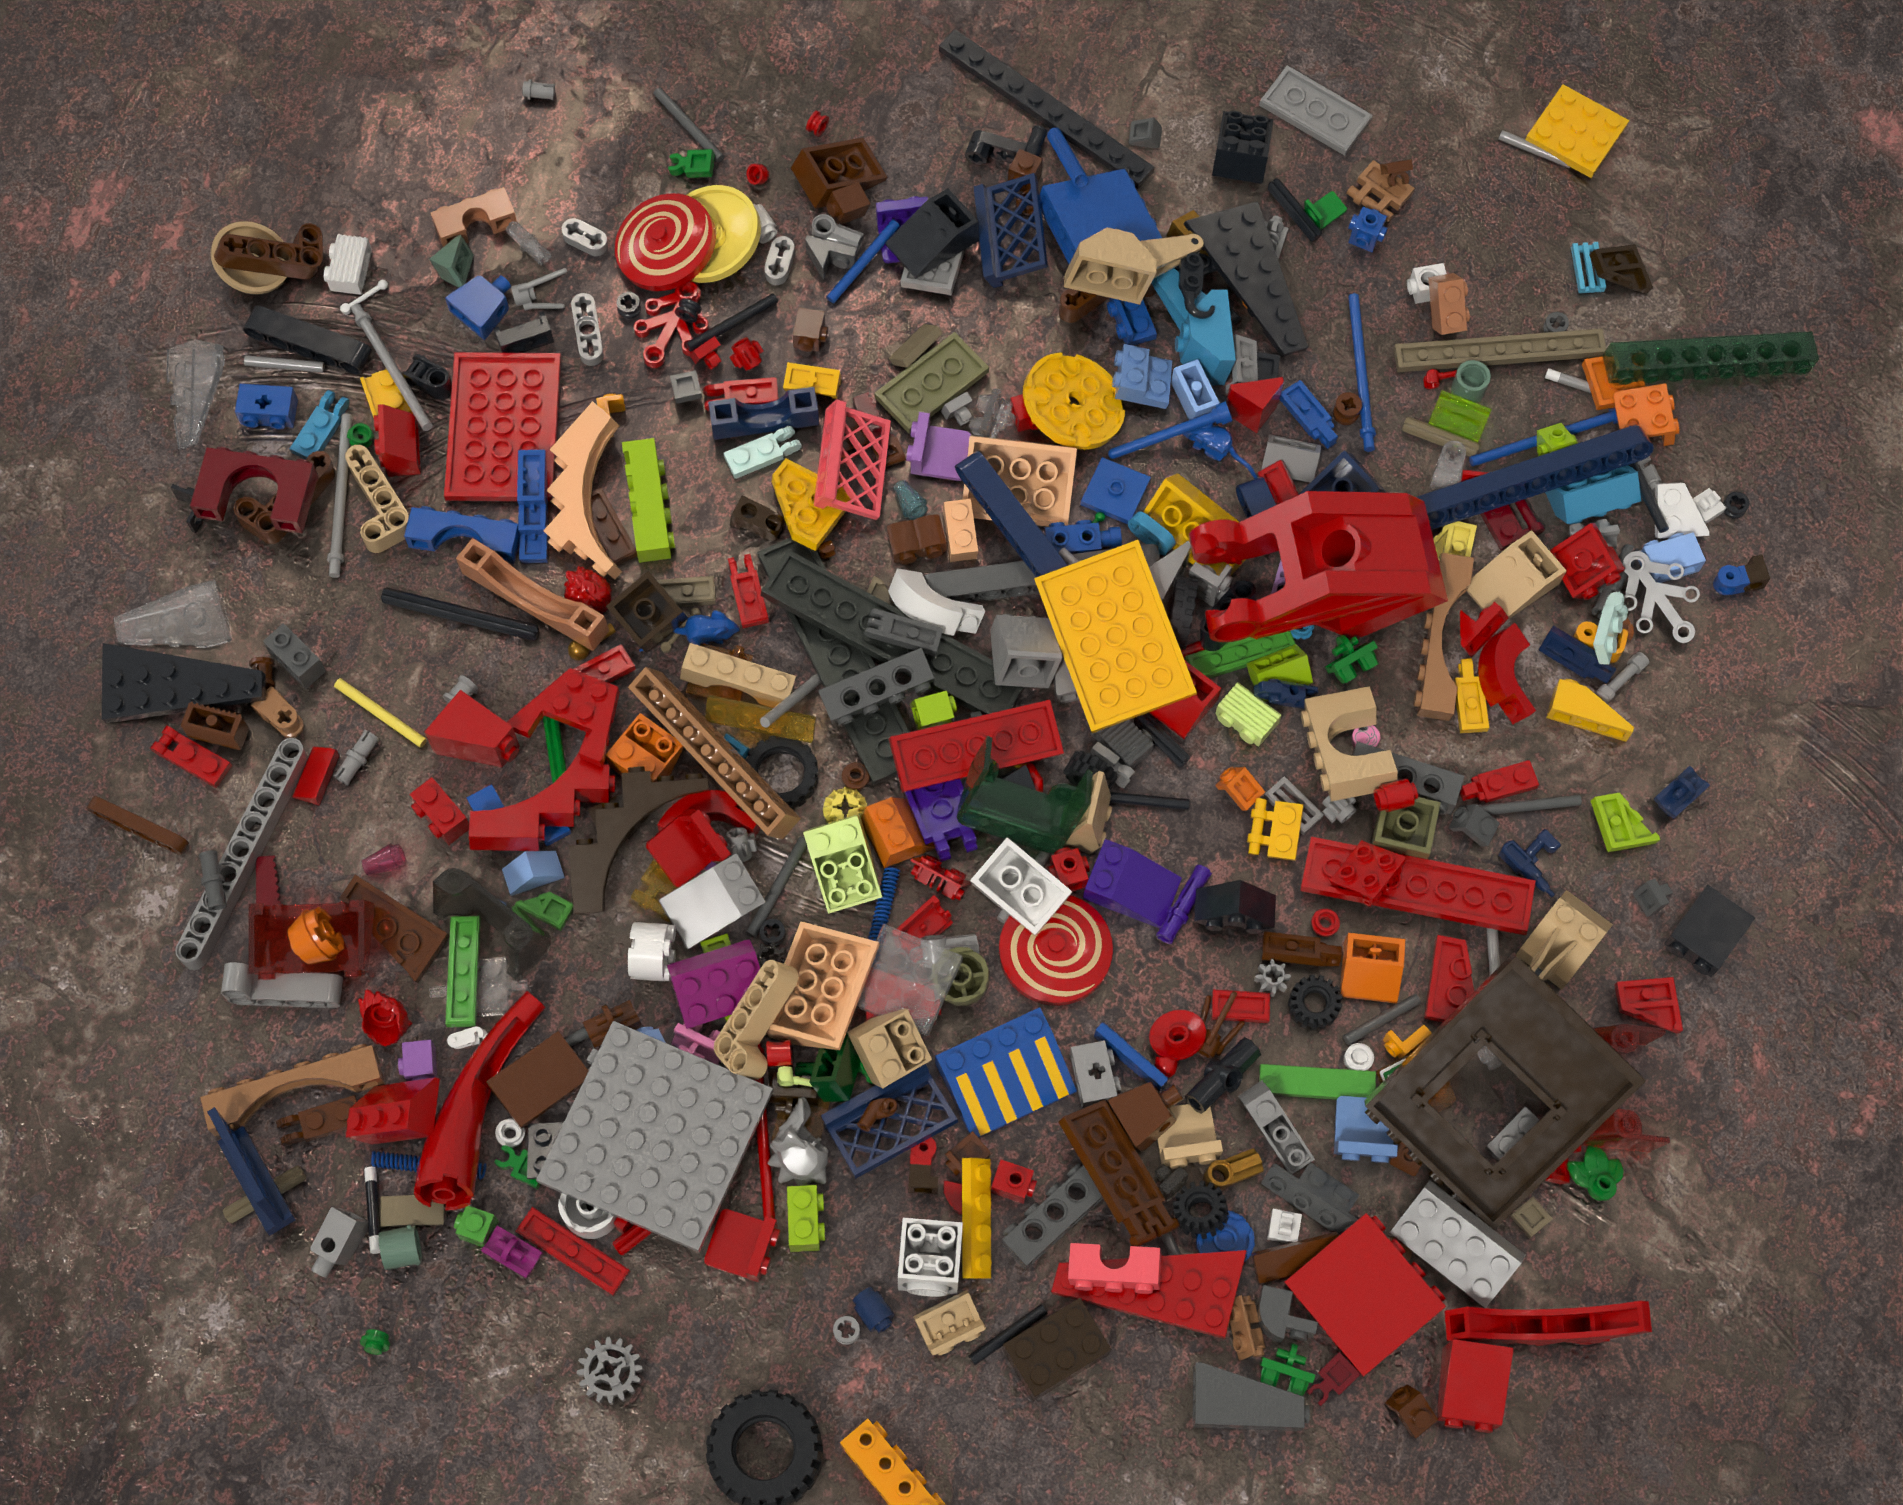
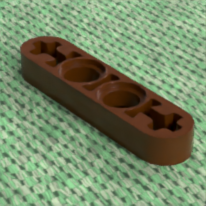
[86,796,189,856]

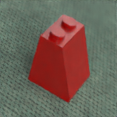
[424,690,520,767]
[1437,1339,1513,1433]

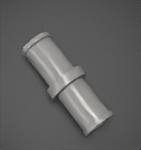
[333,730,380,786]

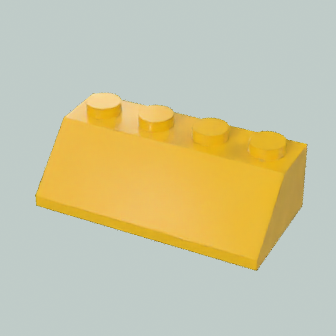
[1143,473,1246,576]

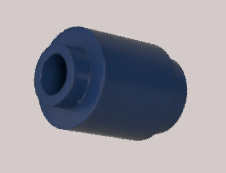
[852,1287,895,1333]

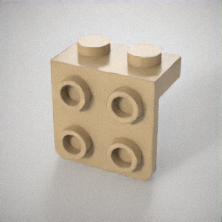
[1157,1104,1223,1169]

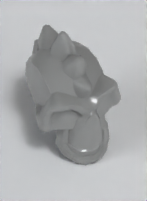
[767,1097,828,1186]

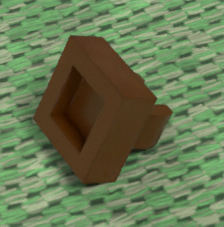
[1380,159,1413,187]

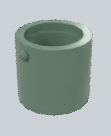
[1451,360,1491,406]
[379,1225,422,1270]

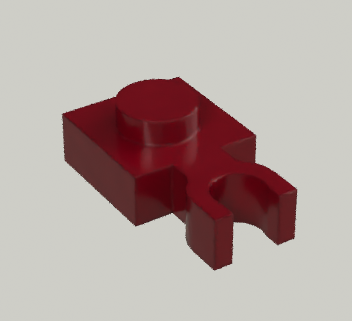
[1306,1352,1361,1406]

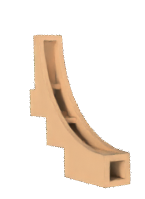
[544,401,622,579]

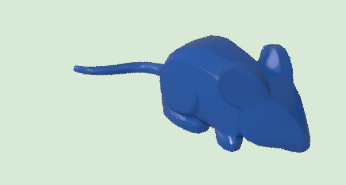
[1183,423,1258,479]
[639,610,740,652]

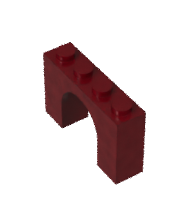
[190,447,318,534]

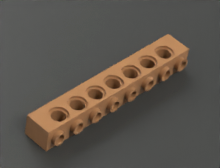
[628,667,801,839]

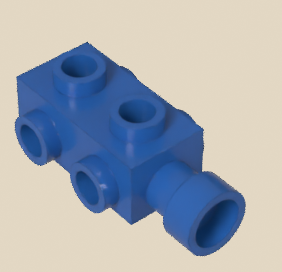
[1043,520,1122,554]

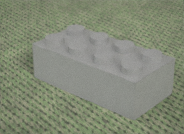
[1389,1180,1526,1308]

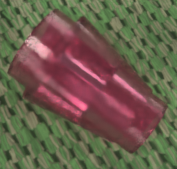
[361,843,406,876]

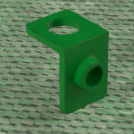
[1304,191,1347,230]

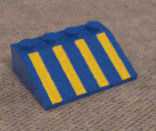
[935,1007,1077,1138]

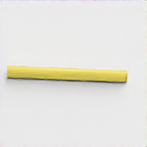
[334,678,427,748]

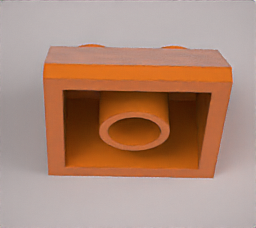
[861,797,935,868]

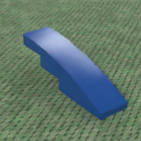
[517,450,548,563]

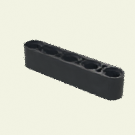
[243,306,372,375]

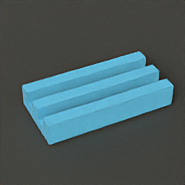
[1571,242,1606,293]

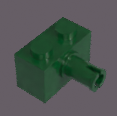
[795,1033,861,1102]

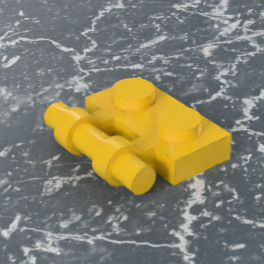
[1247,798,1304,861]

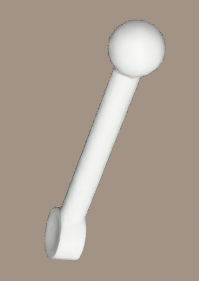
[340,279,388,315]

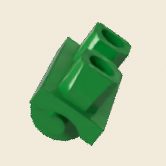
[1325,635,1379,684]
[1259,1343,1315,1396]

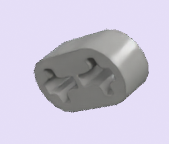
[562,218,608,256]
[764,236,795,285]

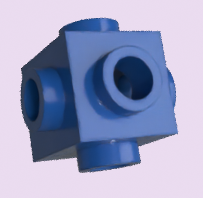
[1348,207,1388,252]

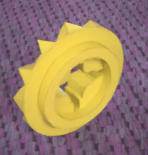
[823,787,867,823]

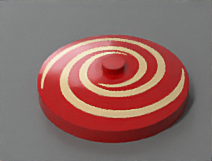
[615,193,716,291]
[999,895,1113,1006]

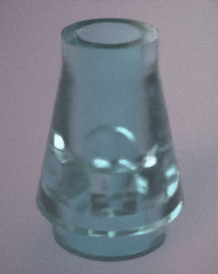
[893,480,928,520]

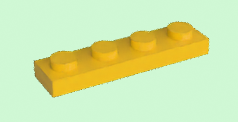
[962,1158,992,1279]

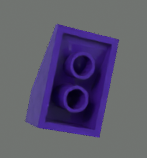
[1083,839,1182,928]

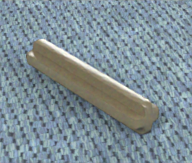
[1402,417,1480,457]
[223,1165,306,1223]

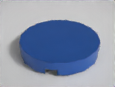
[1196,1211,1255,1263]

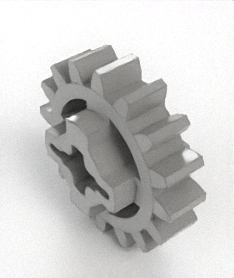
[577,1337,643,1405]

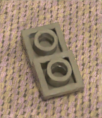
[380,1195,444,1227]

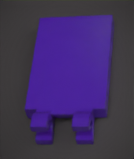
[897,774,978,862]

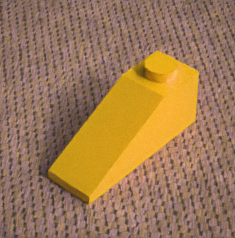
[1546,679,1634,742]

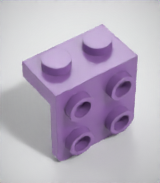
[906,412,971,481]

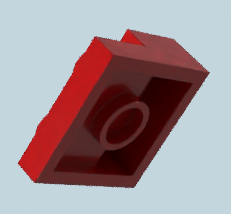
[1549,523,1626,600]

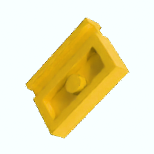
[360,369,413,418]

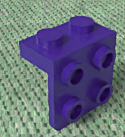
[876,196,928,263]

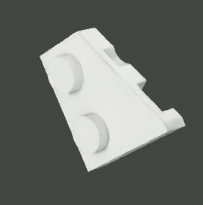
[1655,482,1709,538]

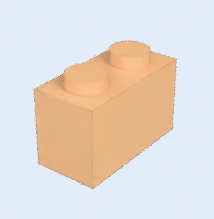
[943,499,978,562]

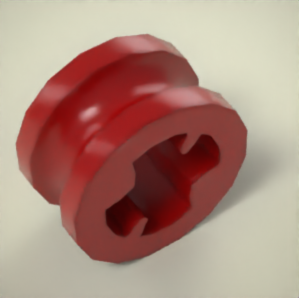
[806,110,829,137]

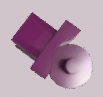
[481,1225,543,1279]

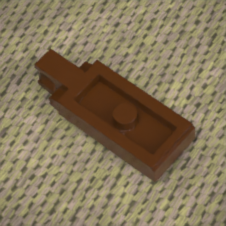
[1262,931,1342,966]

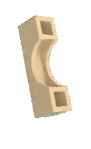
[680,643,796,708]

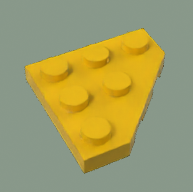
[771,458,856,551]

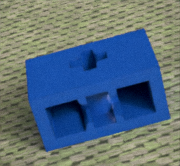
[235,384,298,429]

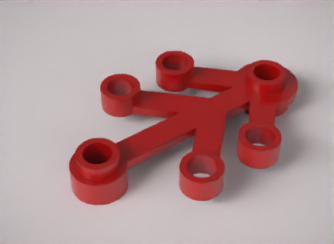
[634,281,709,368]

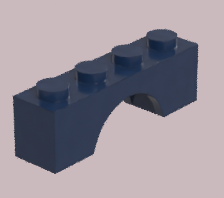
[708,387,819,440]

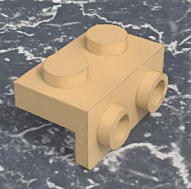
[913,1290,986,1355]

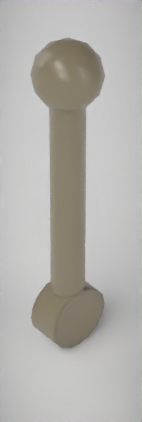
[660,608,701,653]

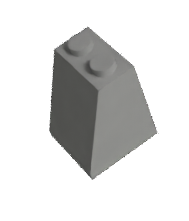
[990,614,1062,688]

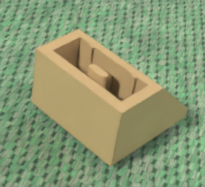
[847,1008,932,1089]

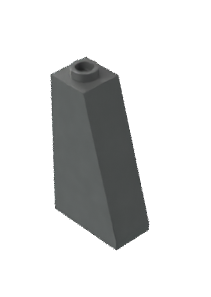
[1193,1362,1310,1431]

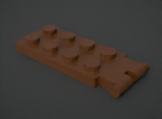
[1058,1100,1179,1247]

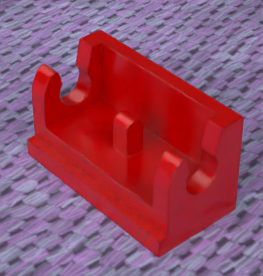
[892,895,953,961]

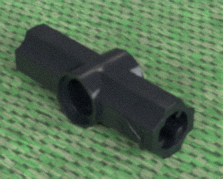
[1185,1037,1261,1114]

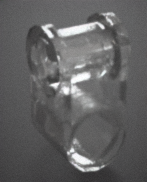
[1429,441,1466,491]

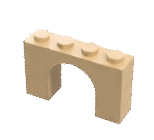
[1300,686,1398,801]

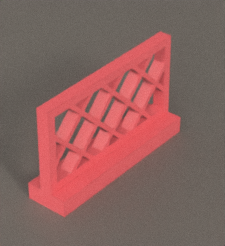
[814,399,891,520]

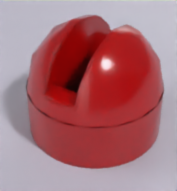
[747,164,769,185]
[1154,1057,1178,1078]

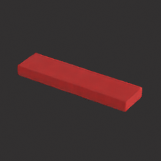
[515,1207,631,1297]

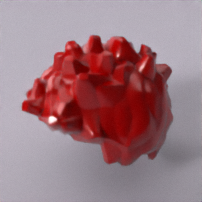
[564,566,612,615]
[358,989,412,1047]

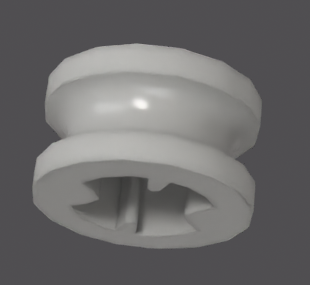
[833,1316,860,1345]

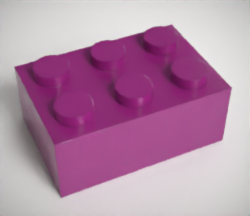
[667,939,760,1029]

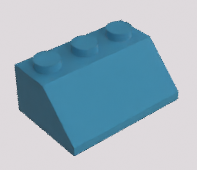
[1545,465,1641,524]

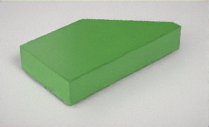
[515,892,573,931]

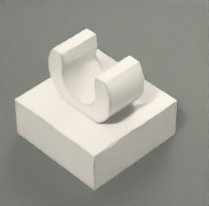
[1693,488,1726,524]
[1267,1209,1302,1244]

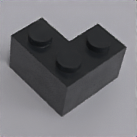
[1194,880,1276,934]

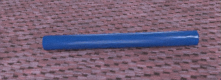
[826,219,900,304]

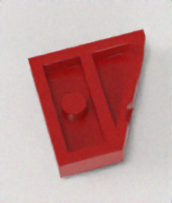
[1615,977,1683,1033]

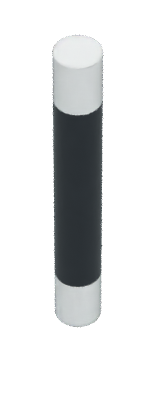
[364,1167,381,1254]

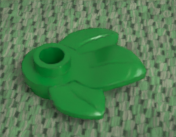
[1567,1144,1624,1201]

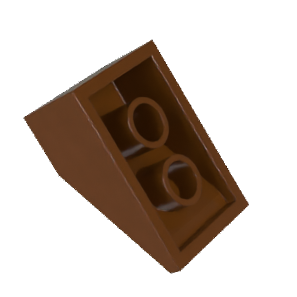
[791,137,888,209]

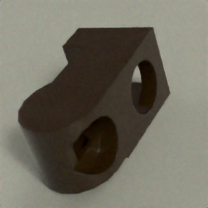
[730,495,785,541]

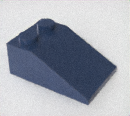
[1299,450,1387,495]

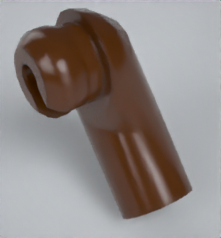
[857,1098,898,1132]

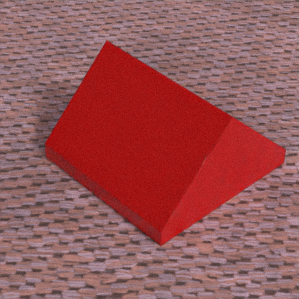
[1226,377,1284,433]

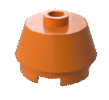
[288,907,345,964]

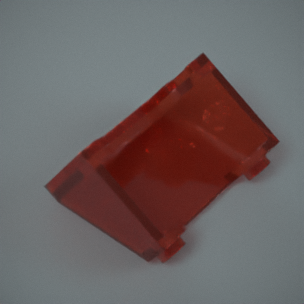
[249,900,374,980]

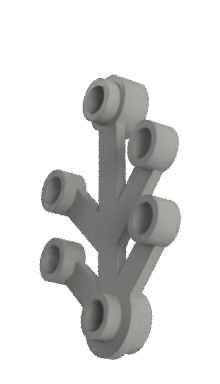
[1623,551,1700,643]

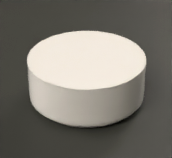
[1344,1043,1374,1071]

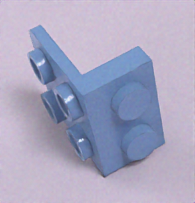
[1334,1096,1398,1163]

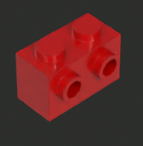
[409,777,469,845]

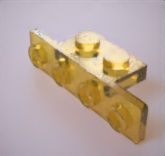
[705,695,816,743]

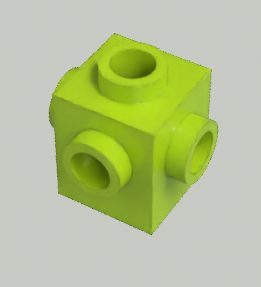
[1537,423,1578,456]

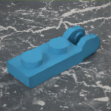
[289,390,349,459]

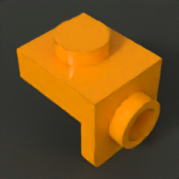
[596,394,626,437]
[1383,1025,1432,1060]

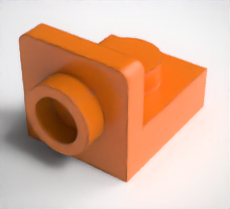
[1215,767,1265,811]

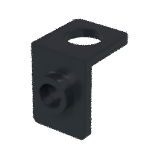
[171,484,204,533]

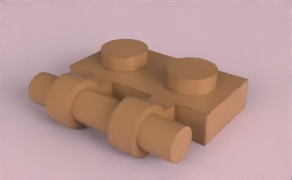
[1346,160,1415,222]

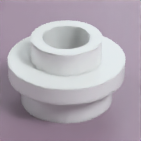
[495,1118,525,1148]

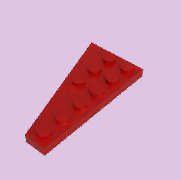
[1051,1250,1247,1339]

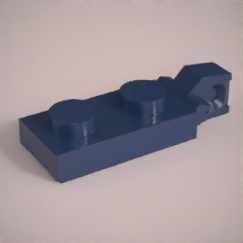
[1538,625,1616,684]

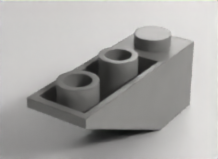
[1238,1080,1315,1174]

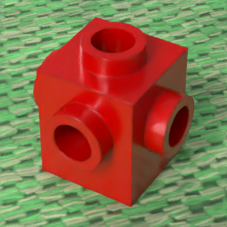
[1047,847,1090,892]

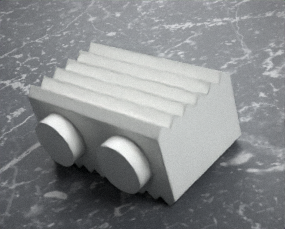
[324,234,372,295]

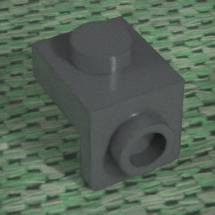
[1449,804,1500,847]

